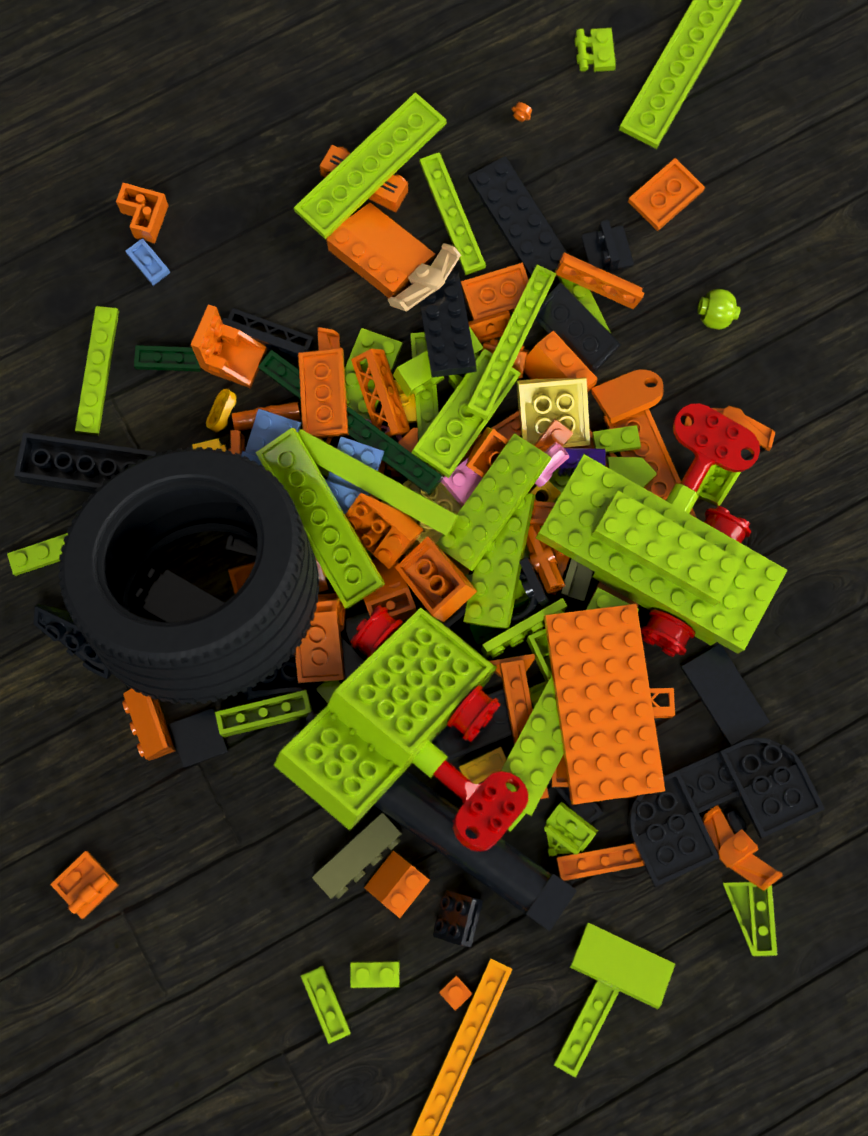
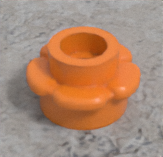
[512,102,532,122]

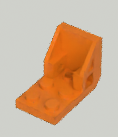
[191,304,267,388]
[295,593,346,683]

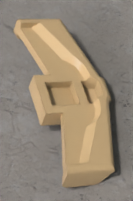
[388,243,461,312]

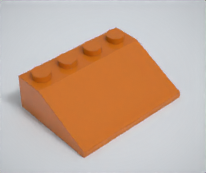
[326,203,436,298]

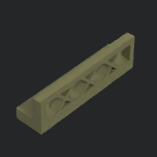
[561,559,594,602]

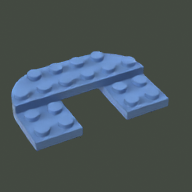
[241,409,385,514]

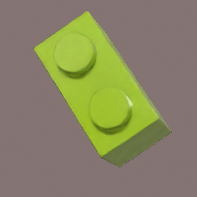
[351,961,400,988]

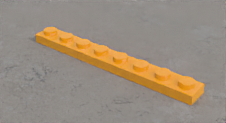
[411,958,512,1136]

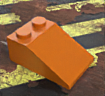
[395,536,477,622]

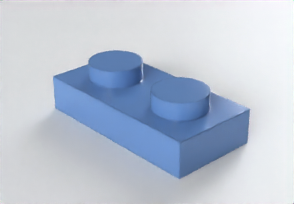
[125,238,170,285]

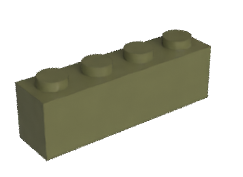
[312,813,402,899]

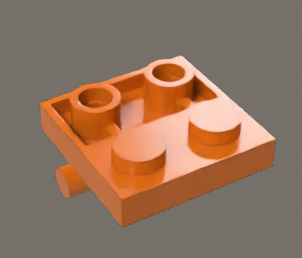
[50,851,119,919]

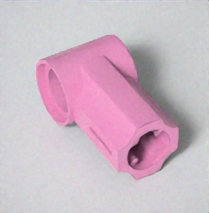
[535,442,569,487]

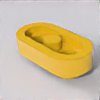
[206,389,236,432]

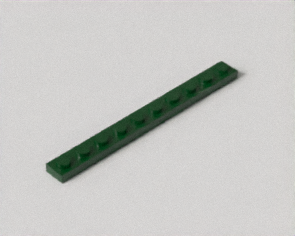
[258,350,443,496]

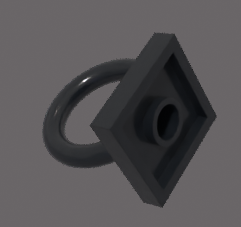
[510,558,552,624]

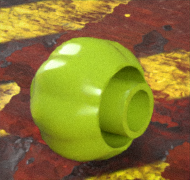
[698,289,740,330]

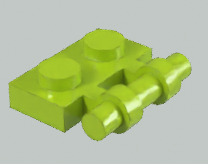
[575,28,616,72]

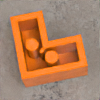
[116,183,169,244]

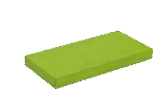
[570,923,675,1009]

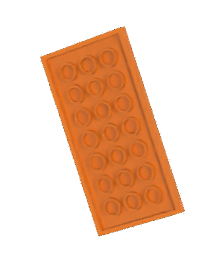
[544,604,665,805]

